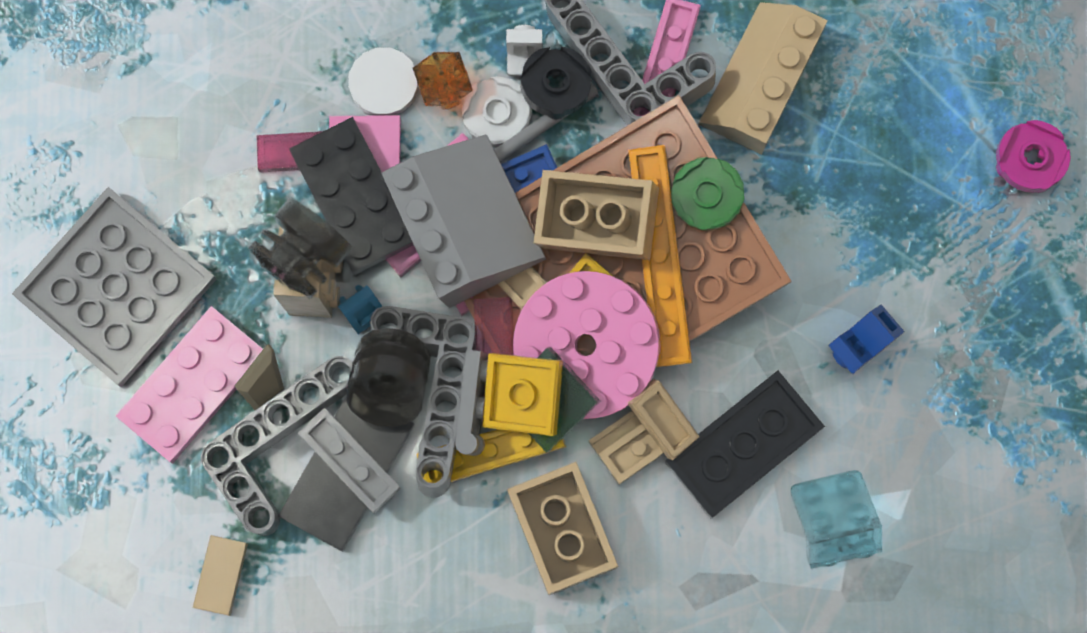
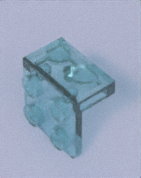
[791,470,882,569]

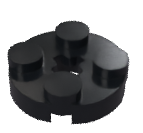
[520,47,592,120]

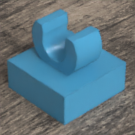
[338,285,382,335]

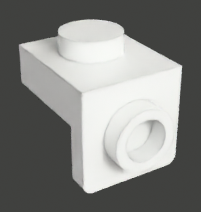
[506,25,543,77]

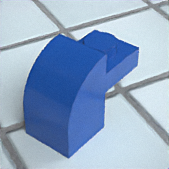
[828,304,905,374]

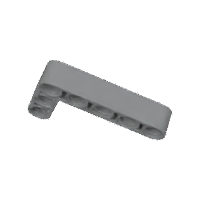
[545,0,716,126]
[371,306,475,498]
[201,356,359,536]

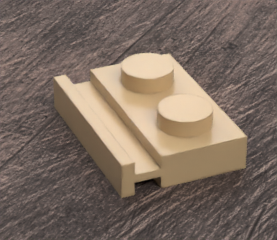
[589,411,664,485]

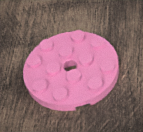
[513,271,661,419]

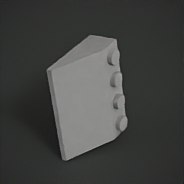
[381,134,546,308]

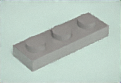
[298,408,401,514]

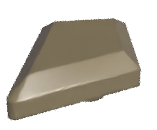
[235,344,284,410]

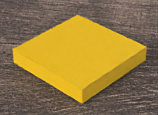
[482,353,563,436]

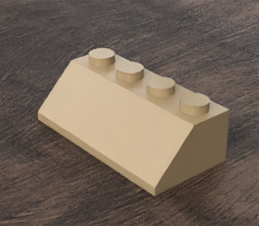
[698,2,828,155]

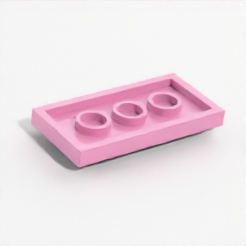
[116,306,263,464]

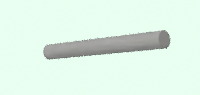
[494,83,599,162]

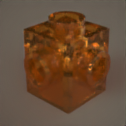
[412,52,473,109]

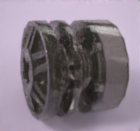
[248,198,352,299]
[346,328,431,427]

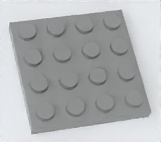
[12,187,217,387]

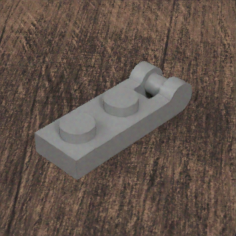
[455,349,488,456]

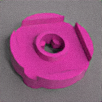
[996,120,1071,193]

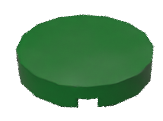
[671,157,744,231]

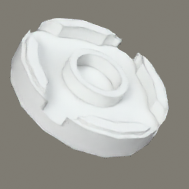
[348,47,419,116]
[462,76,532,147]

